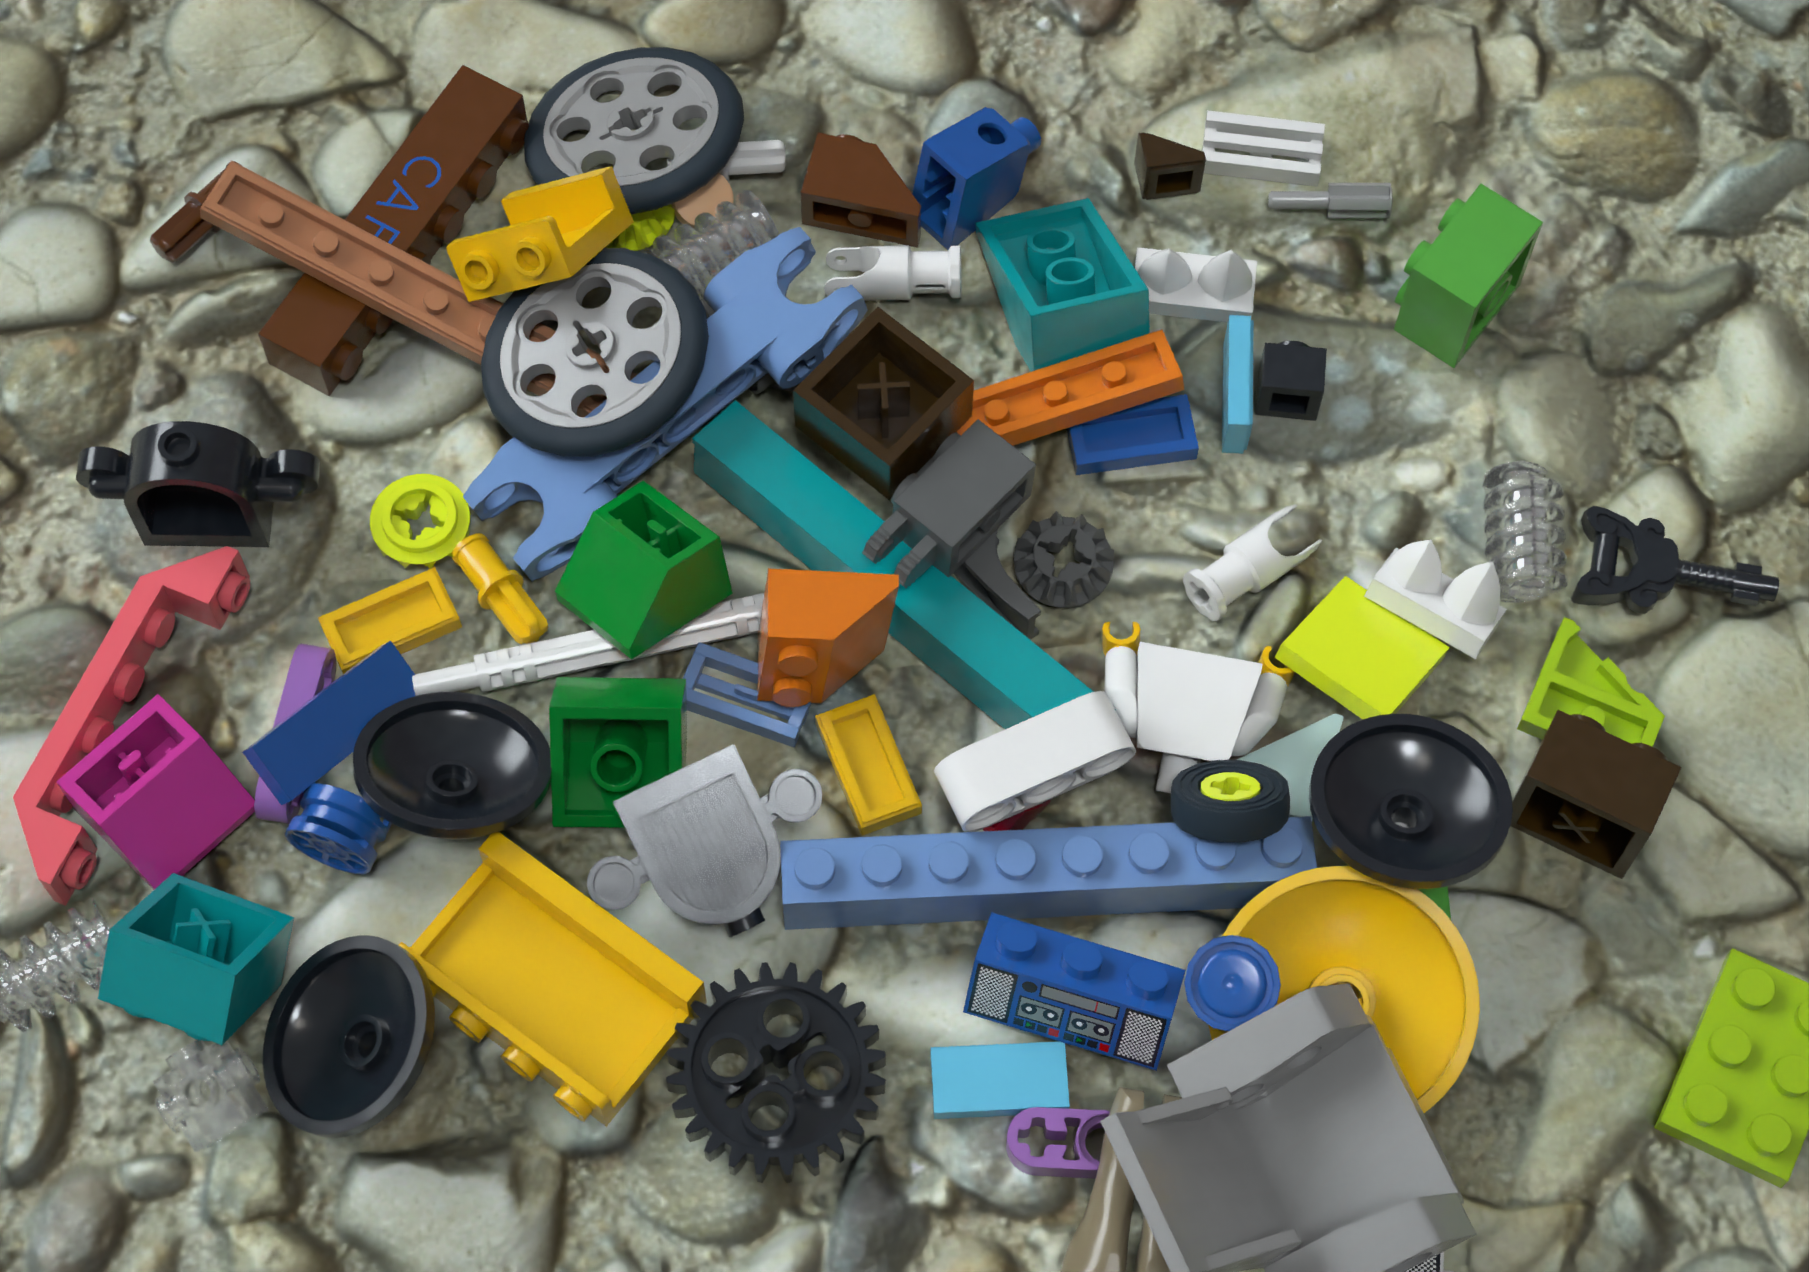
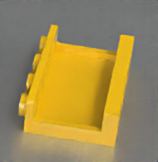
[399,832,707,1127]

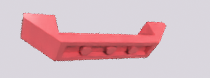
[13,546,250,906]

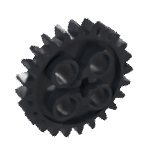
[666,962,886,1183]

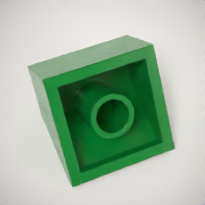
[549,677,687,828]

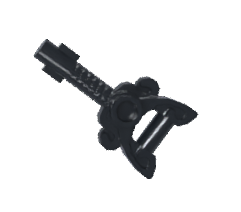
[1571,506,1779,614]

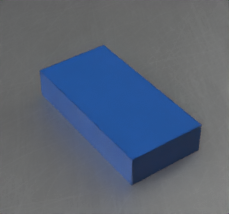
[1066,394,1199,475]

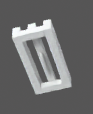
[1202,110,1325,187]

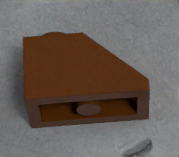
[801,132,921,248]

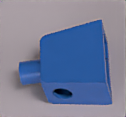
[912,107,1041,250]

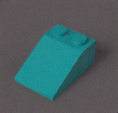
[975,198,1150,372]

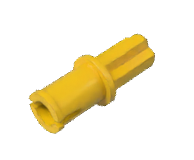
[452,533,548,644]

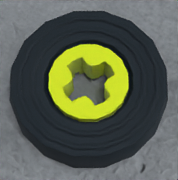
[1171,760,1290,842]

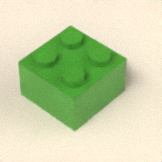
[1394,184,1543,368]

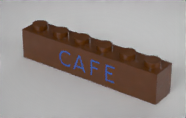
[258,65,529,396]

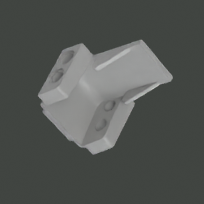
[1100,984,1477,1272]

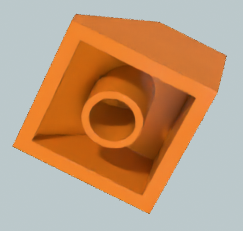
[757,568,899,707]

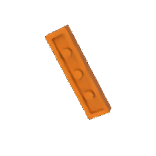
[957,329,1184,446]

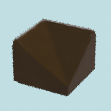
[1134,132,1206,200]

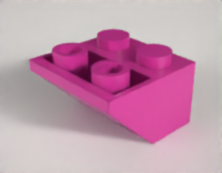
[56,694,255,890]

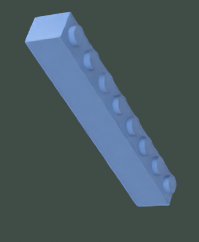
[780,816,1317,930]

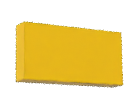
[318,567,462,674]
[815,694,922,836]

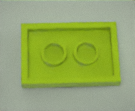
[1655,948,1809,1188]

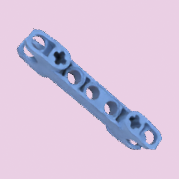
[463,227,868,581]

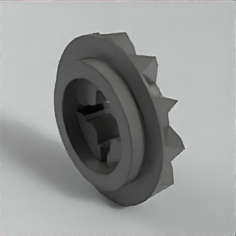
[1013,511,1114,608]

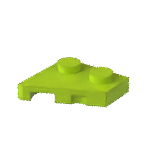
[1517,617,1665,747]

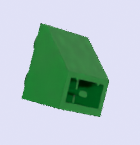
[555,480,733,660]

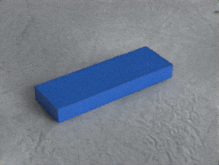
[242,640,416,805]

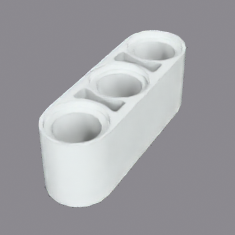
[934,691,1136,832]

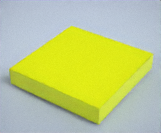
[1275,576,1450,719]

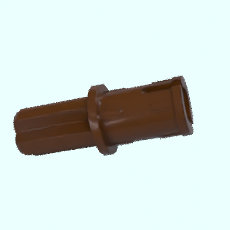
[150,161,242,263]

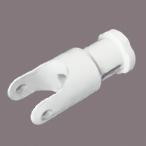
[824,245,962,301]
[1183,504,1322,621]

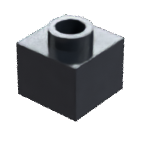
[1255,341,1327,421]

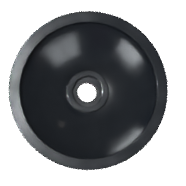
[353,692,552,839]
[1309,714,1513,889]
[263,935,435,1138]

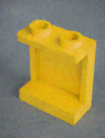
[446,166,634,302]

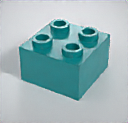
[98,873,295,1045]

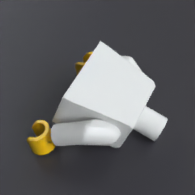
[1102,622,1295,793]

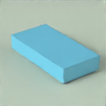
[1222,315,1254,454]
[930,1041,1070,1119]

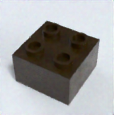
[793,307,974,501]
[1510,710,1682,879]

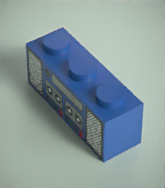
[963,912,1186,1071]

